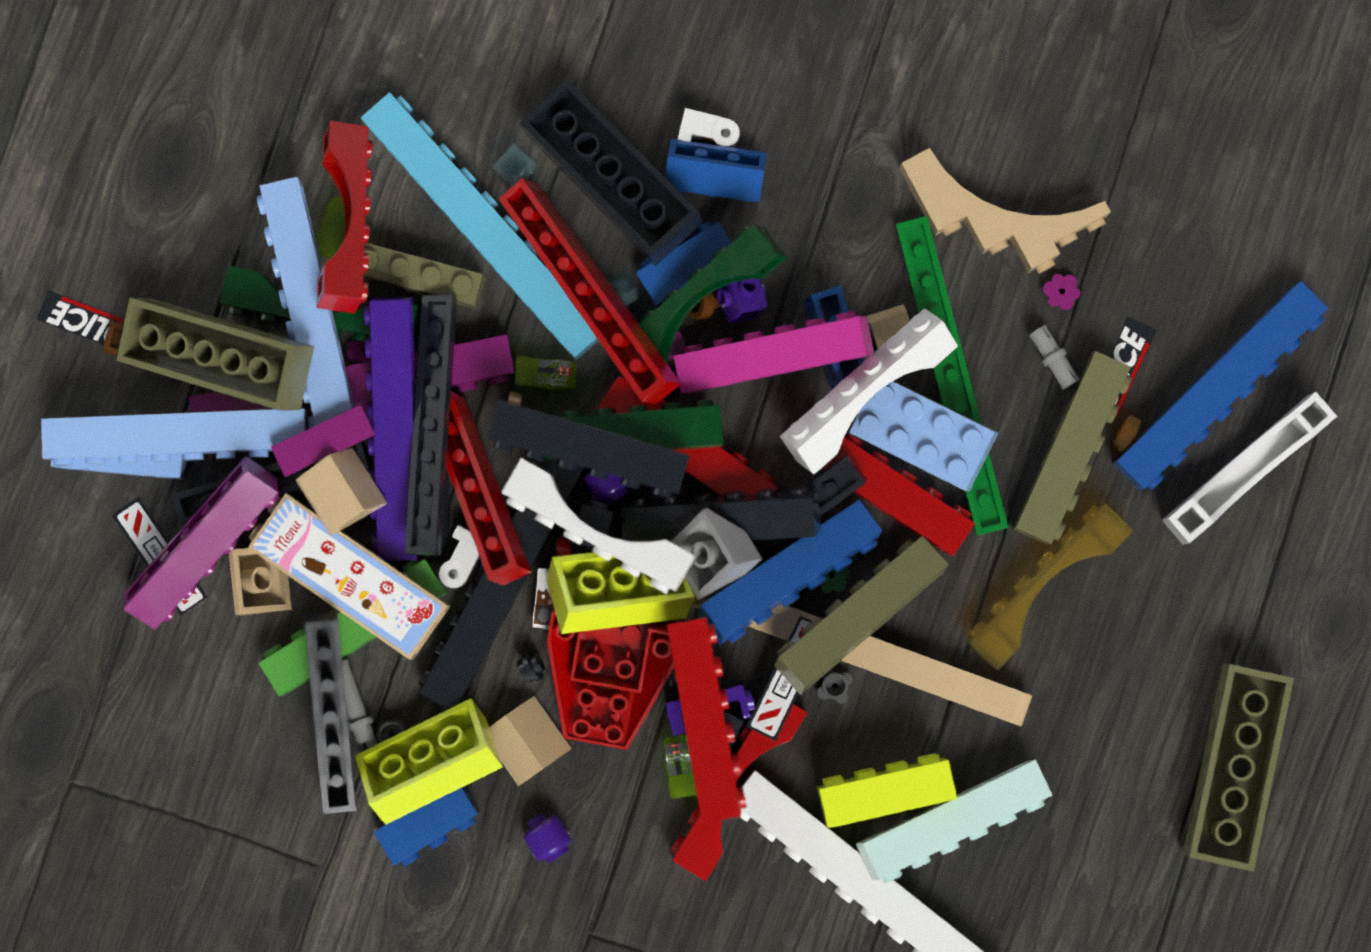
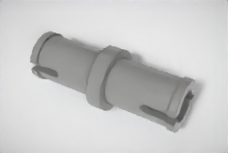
[1029,325,1080,390]

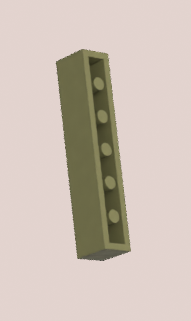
[1012,351,1132,545]
[774,536,949,695]

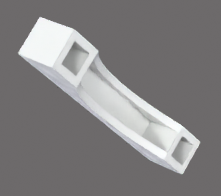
[780,308,958,475]
[1162,392,1337,545]
[501,458,696,594]

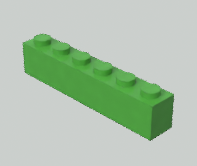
[259,559,448,696]

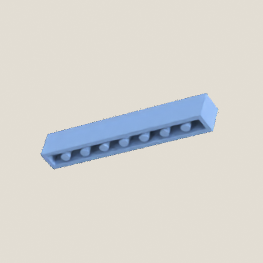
[257,177,355,428]
[41,408,309,466]

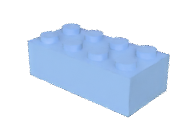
[849,381,998,491]

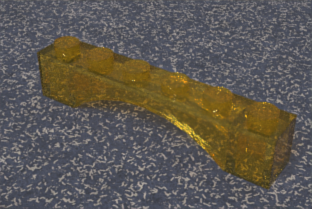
[967,503,1134,670]

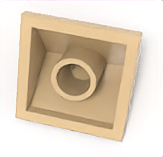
[296,448,387,536]
[229,548,292,616]
[490,696,572,786]

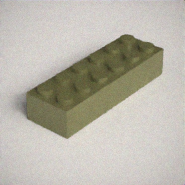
[116,298,315,411]
[1182,664,1294,872]

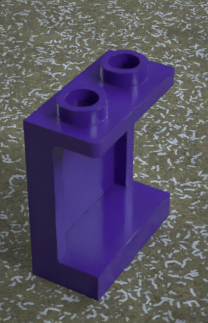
[666,684,755,736]

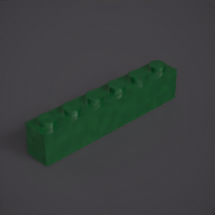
[526,400,723,462]

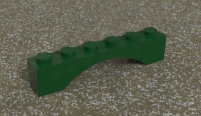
[639,224,788,363]
[220,266,421,343]

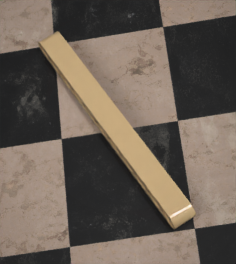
[692,592,1032,727]

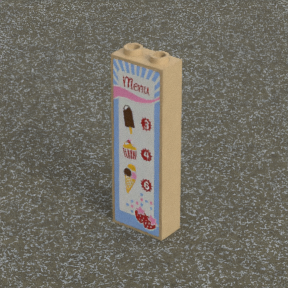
[248,494,450,660]

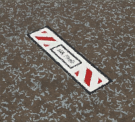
[113,498,208,616]
[746,615,812,741]

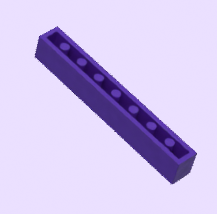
[364,297,419,561]

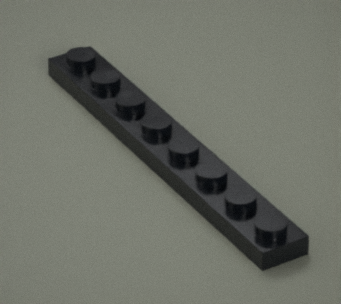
[405,295,457,555]

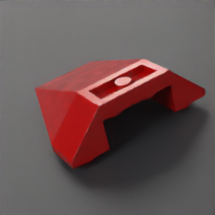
[547,609,674,750]

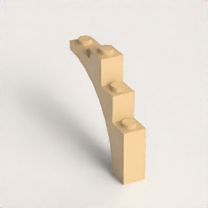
[899,148,1111,274]

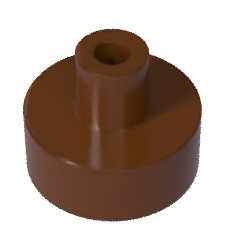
[688,293,719,319]

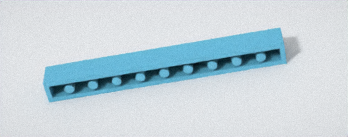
[361,92,599,360]

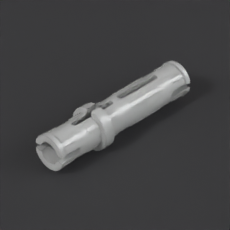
[342,659,378,753]

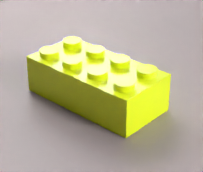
[546,553,694,634]
[355,698,503,825]
[816,753,957,828]

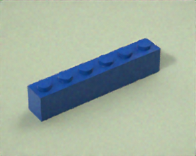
[698,500,882,645]

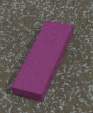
[271,405,376,477]

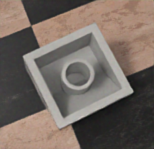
[671,509,762,600]

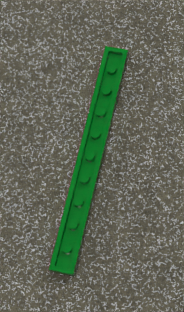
[895,216,1009,536]

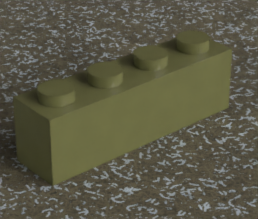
[363,243,486,310]

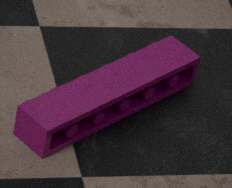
[123,456,279,629]

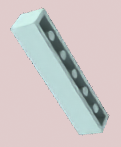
[856,760,1052,883]

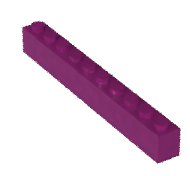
[188,335,516,416]

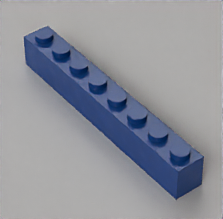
[1112,281,1328,491]

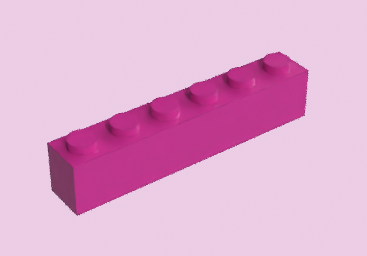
[674,311,874,394]

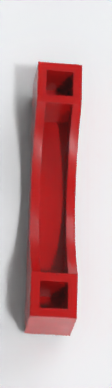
[316,121,373,313]
[670,704,807,881]

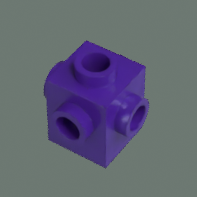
[717,279,768,324]

